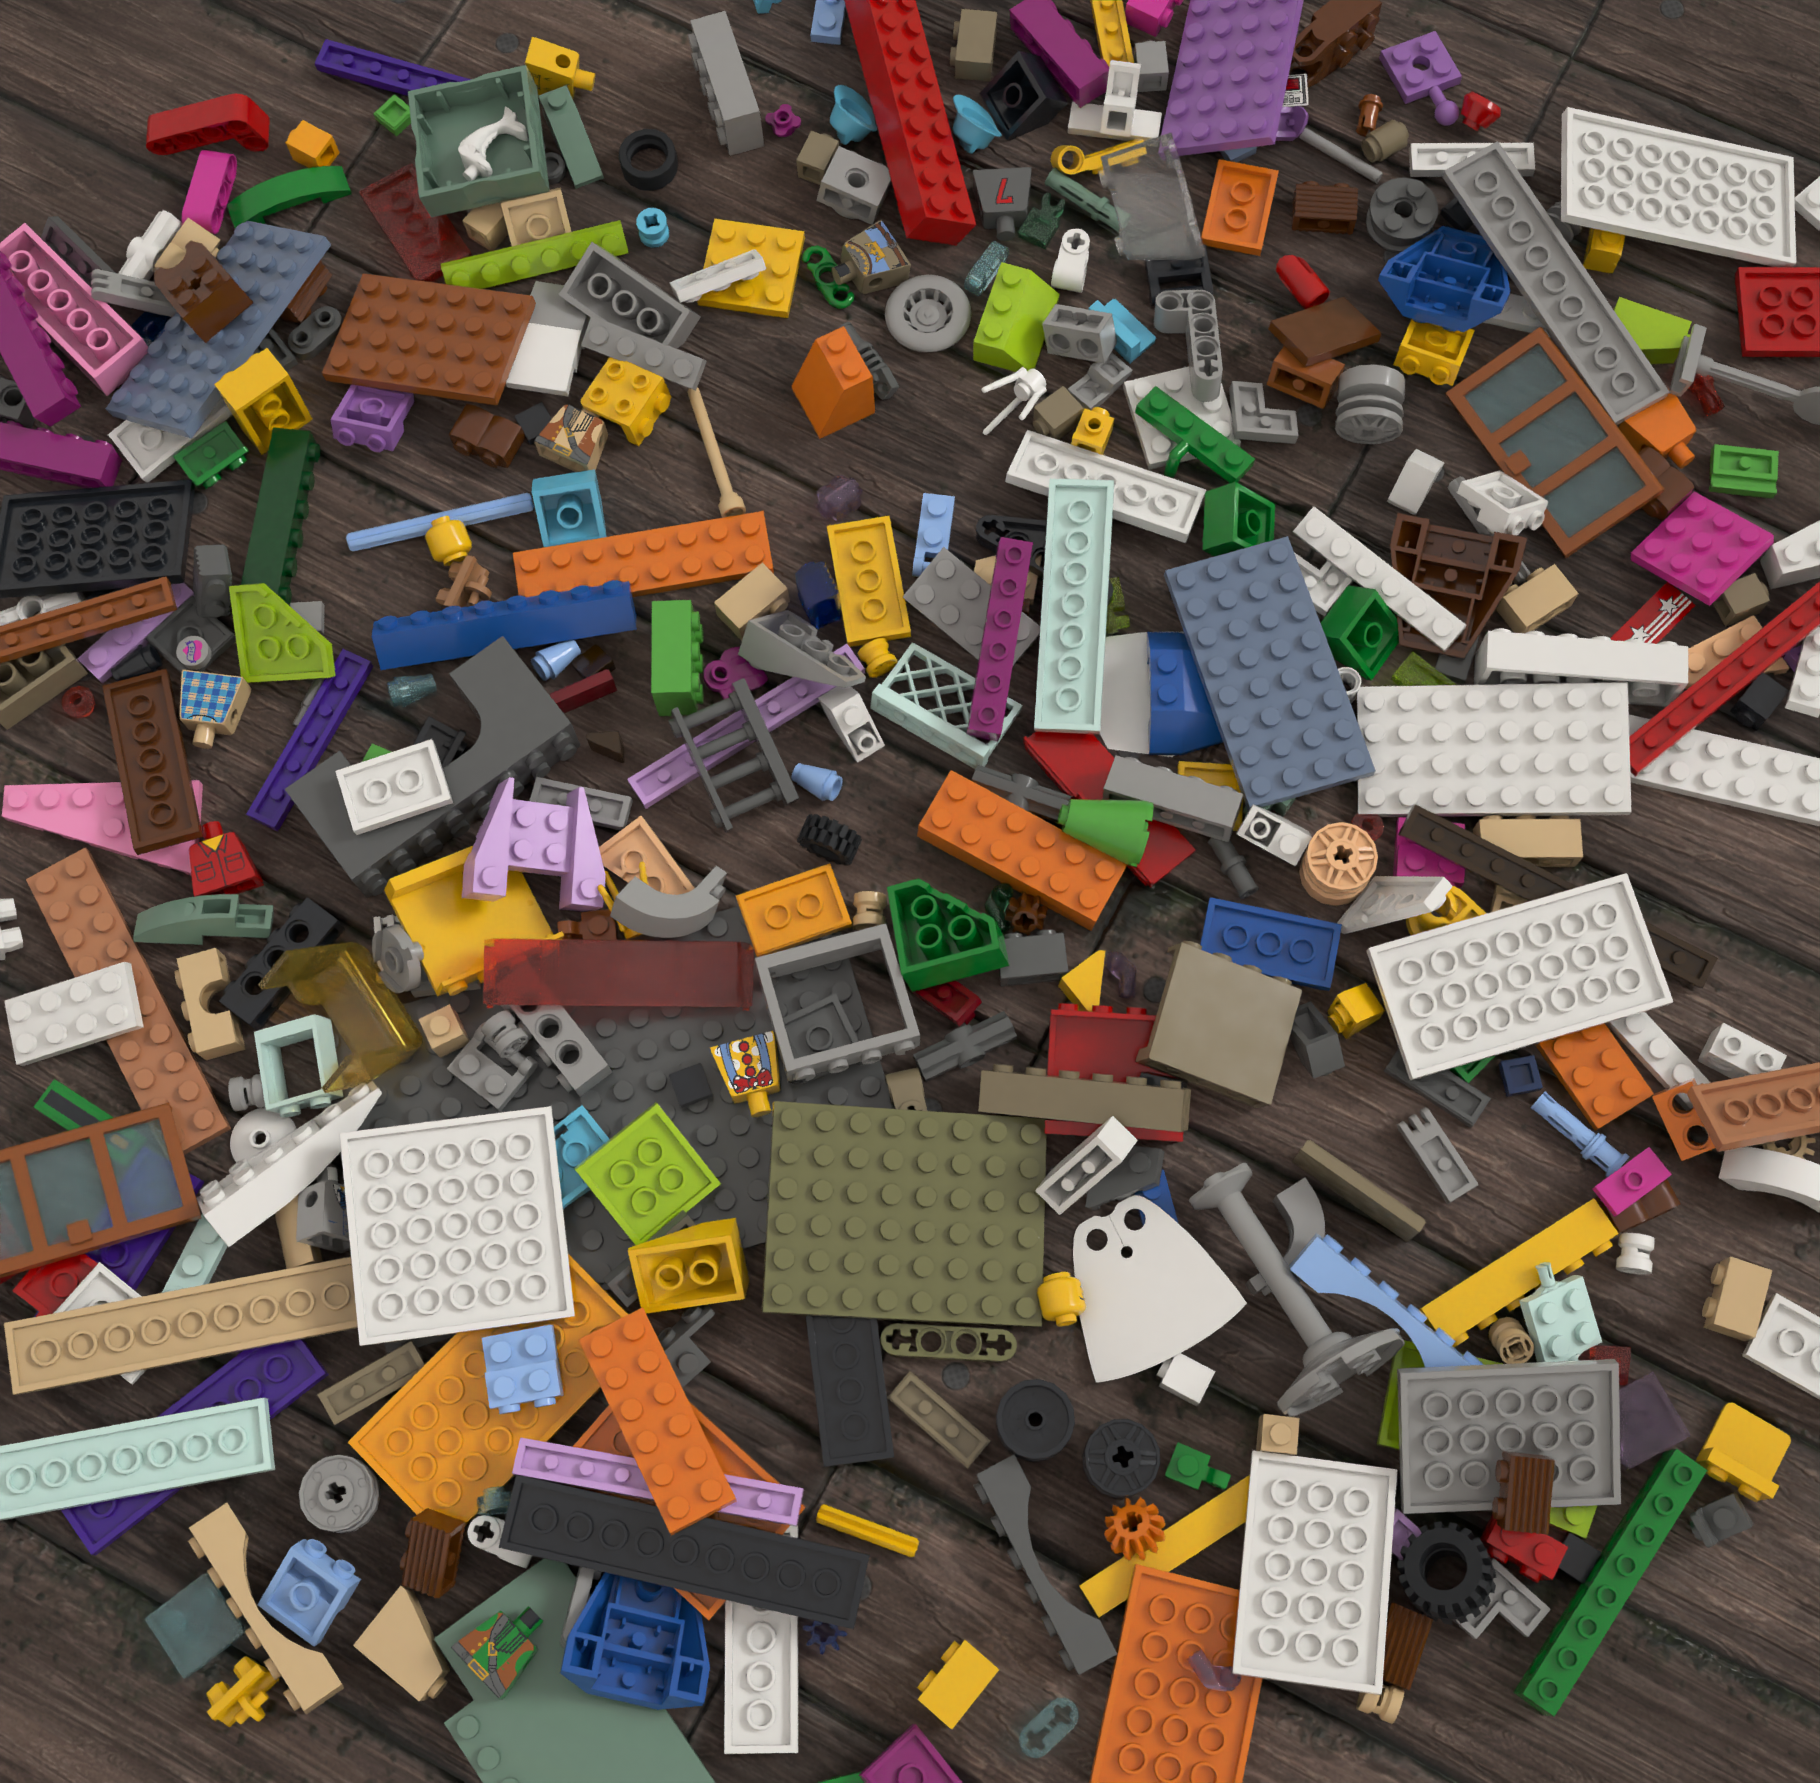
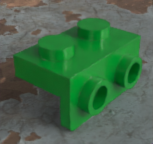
[173,421,249,489]

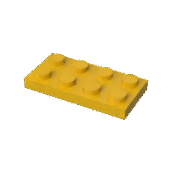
[827,516,911,647]

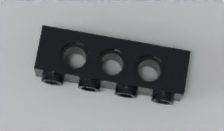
[219,897,345,1031]

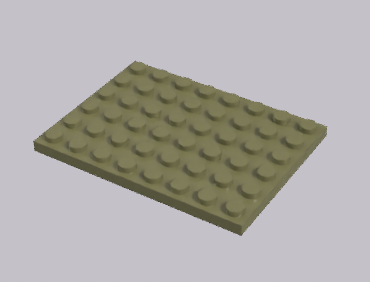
[762,1101,1047,1328]

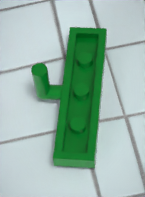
[1135,386,1255,483]

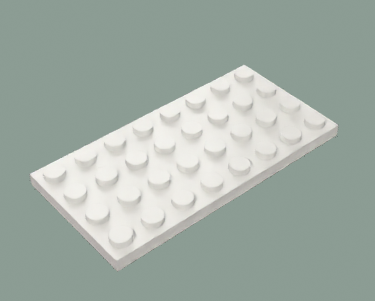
[1561,107,1796,267]
[1357,682,1631,817]
[1366,873,1673,1081]

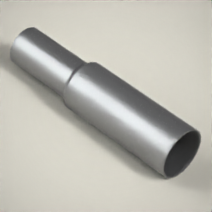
[292,678,325,728]

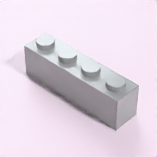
[1102,756,1243,843]

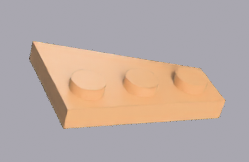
[1685,615,1789,689]
[599,816,695,895]

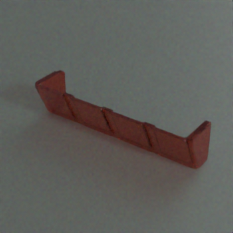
[483,938,754,1010]

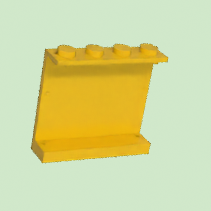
[384,845,564,997]

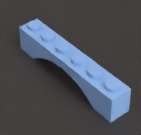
[1289,1233,1484,1367]

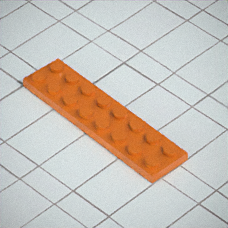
[513,511,774,597]

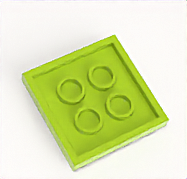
[574,1102,721,1245]

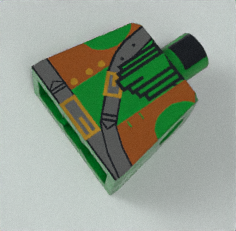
[451,1606,544,1700]

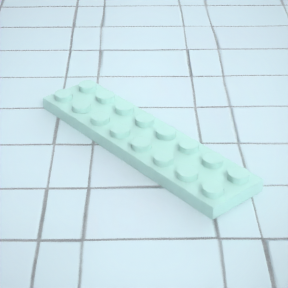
[1034,478,1114,734]
[0,1398,275,1521]

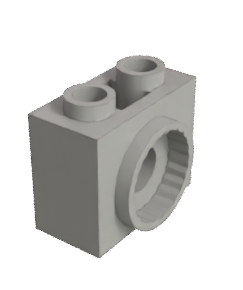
[816,146,892,225]

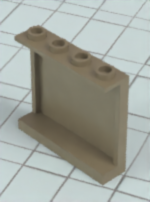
[1136,941,1302,1108]

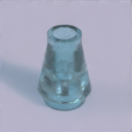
[386,673,437,708]

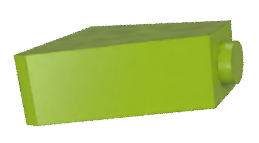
[1613,297,1692,364]

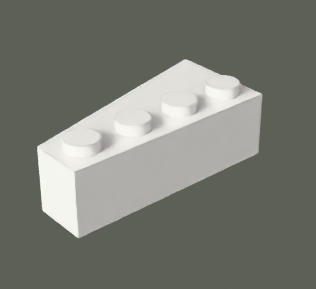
[1760,520,1820,589]

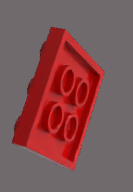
[1735,267,1820,357]

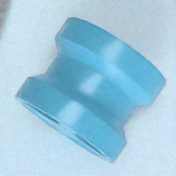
[636,208,669,248]

